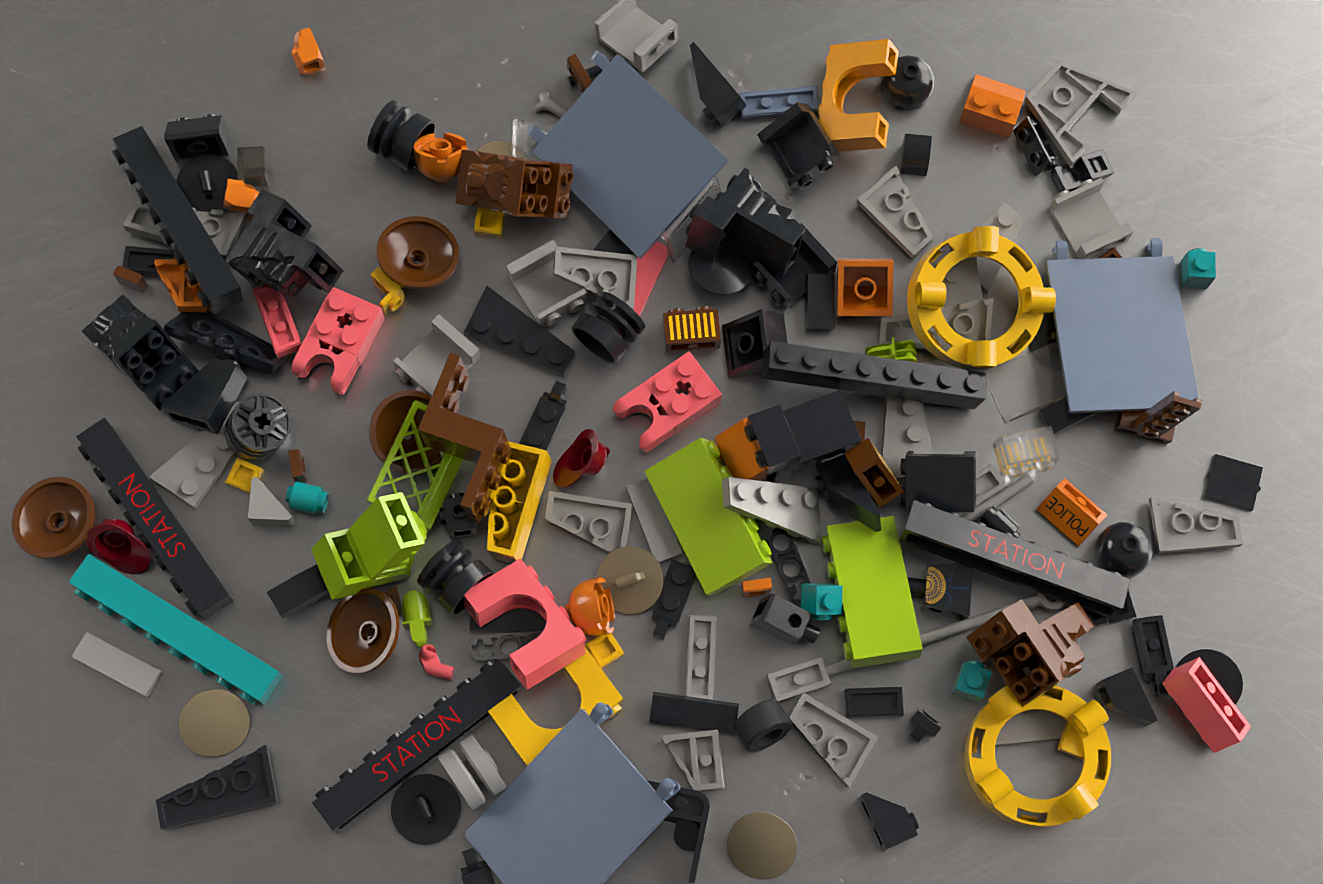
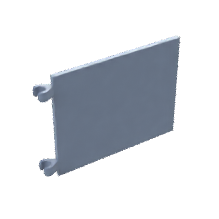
[526,50,729,258]
[1045,238,1199,413]
[463,702,680,884]

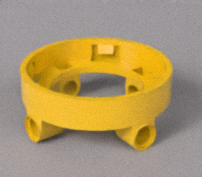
[907,226,1056,369]
[964,685,1111,829]

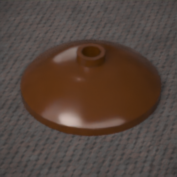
[376,216,459,290]
[369,390,442,474]
[12,477,95,559]
[326,588,400,674]

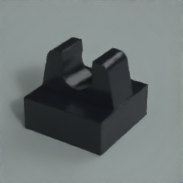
[909,708,943,743]

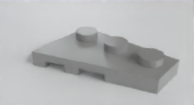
[857,166,933,259]
[976,203,1024,295]
[941,232,983,306]
[553,246,637,309]
[545,491,633,553]
[1148,497,1243,554]
[788,692,878,788]

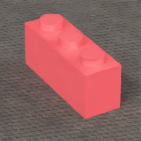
[1162,657,1251,753]

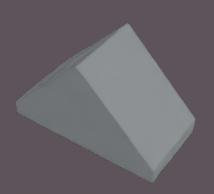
[248,476,296,527]

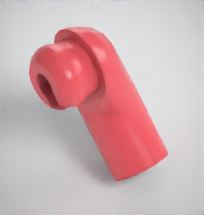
[419,644,455,681]

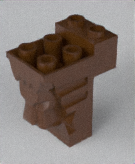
[455,150,574,218]
[966,599,1094,707]

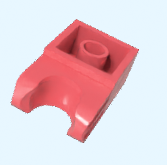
[292,287,385,395]
[612,351,722,452]

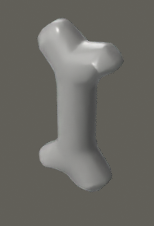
[535,92,568,118]

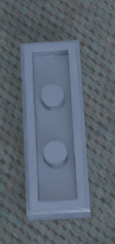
[738,86,820,121]

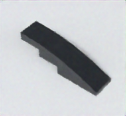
[267,564,329,618]

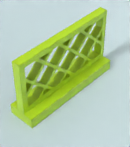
[366,400,463,531]

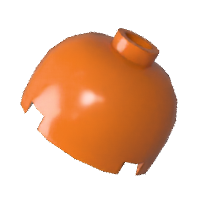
[414,133,468,182]
[565,577,615,636]

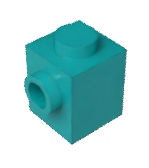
[1180,248,1216,289]
[801,583,842,620]
[951,660,992,704]

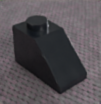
[1095,667,1158,727]
[858,792,919,851]

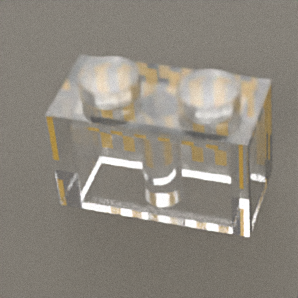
[993,426,1060,478]

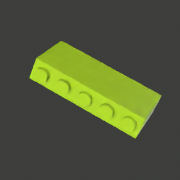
[644,438,773,596]
[822,516,923,668]

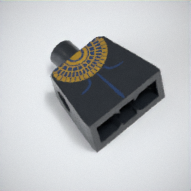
[907,563,973,621]

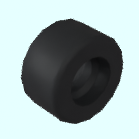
[734,699,792,751]

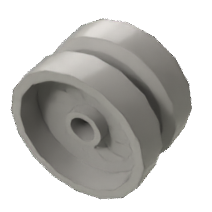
[438,734,507,811]

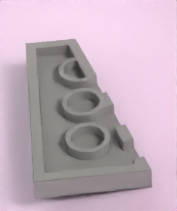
[123,203,247,261]
[879,298,994,350]
[882,397,932,480]
[149,402,261,509]
[722,477,822,545]

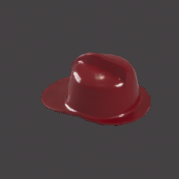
[553,429,610,488]
[86,519,150,574]

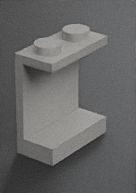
[595,0,679,73]
[1049,178,1133,259]
[506,240,587,327]
[393,314,481,396]

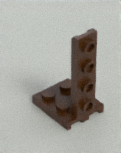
[1116,391,1202,444]

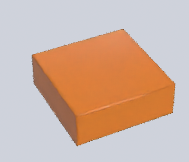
[741,578,772,598]

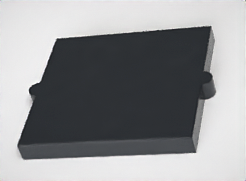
[1204,454,1263,511]

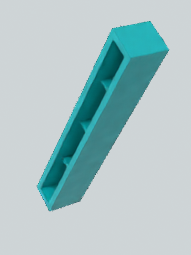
[69,554,283,705]

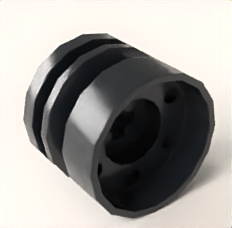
[367,100,436,172]
[571,291,645,365]
[224,393,291,461]
[417,539,493,616]

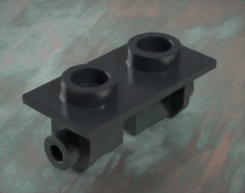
[1013,116,1058,176]

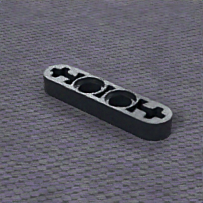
[768,527,811,608]

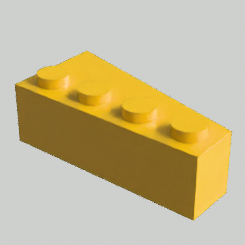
[487,441,552,563]

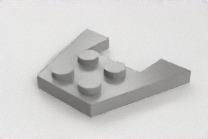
[1024,62,1137,167]

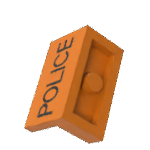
[1036,478,1107,546]

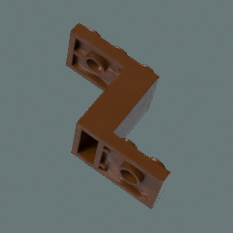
[418,353,512,523]

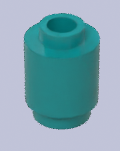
[285,481,329,515]

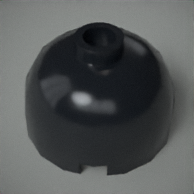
[881,55,935,111]
[1094,522,1153,579]

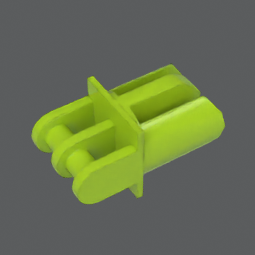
[865,337,917,362]
[401,590,433,648]

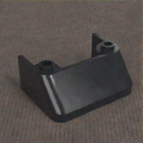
[647,780,710,883]

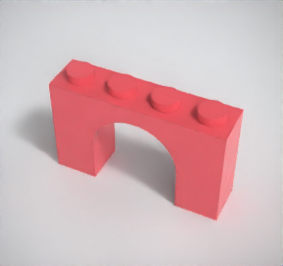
[463,558,586,690]

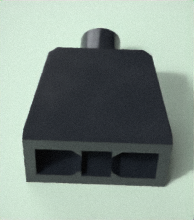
[749,593,820,644]

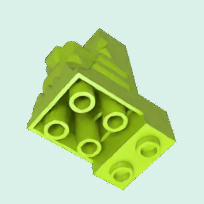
[311,492,428,600]

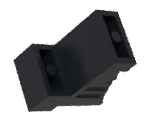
[685,168,806,278]
[225,189,344,297]
[81,294,199,411]
[744,390,862,483]

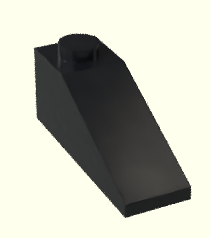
[690,42,747,126]
[814,454,882,532]

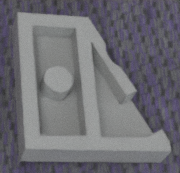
[663,730,725,791]

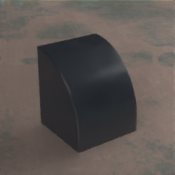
[900,133,932,176]

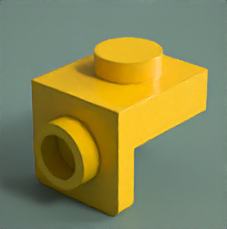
[370,267,405,315]

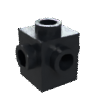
[439,493,478,538]

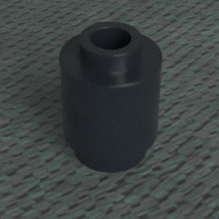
[979,506,1021,538]

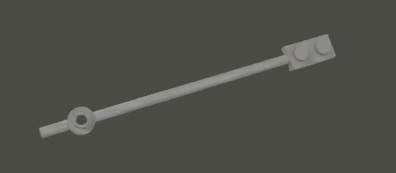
[767,593,1066,702]

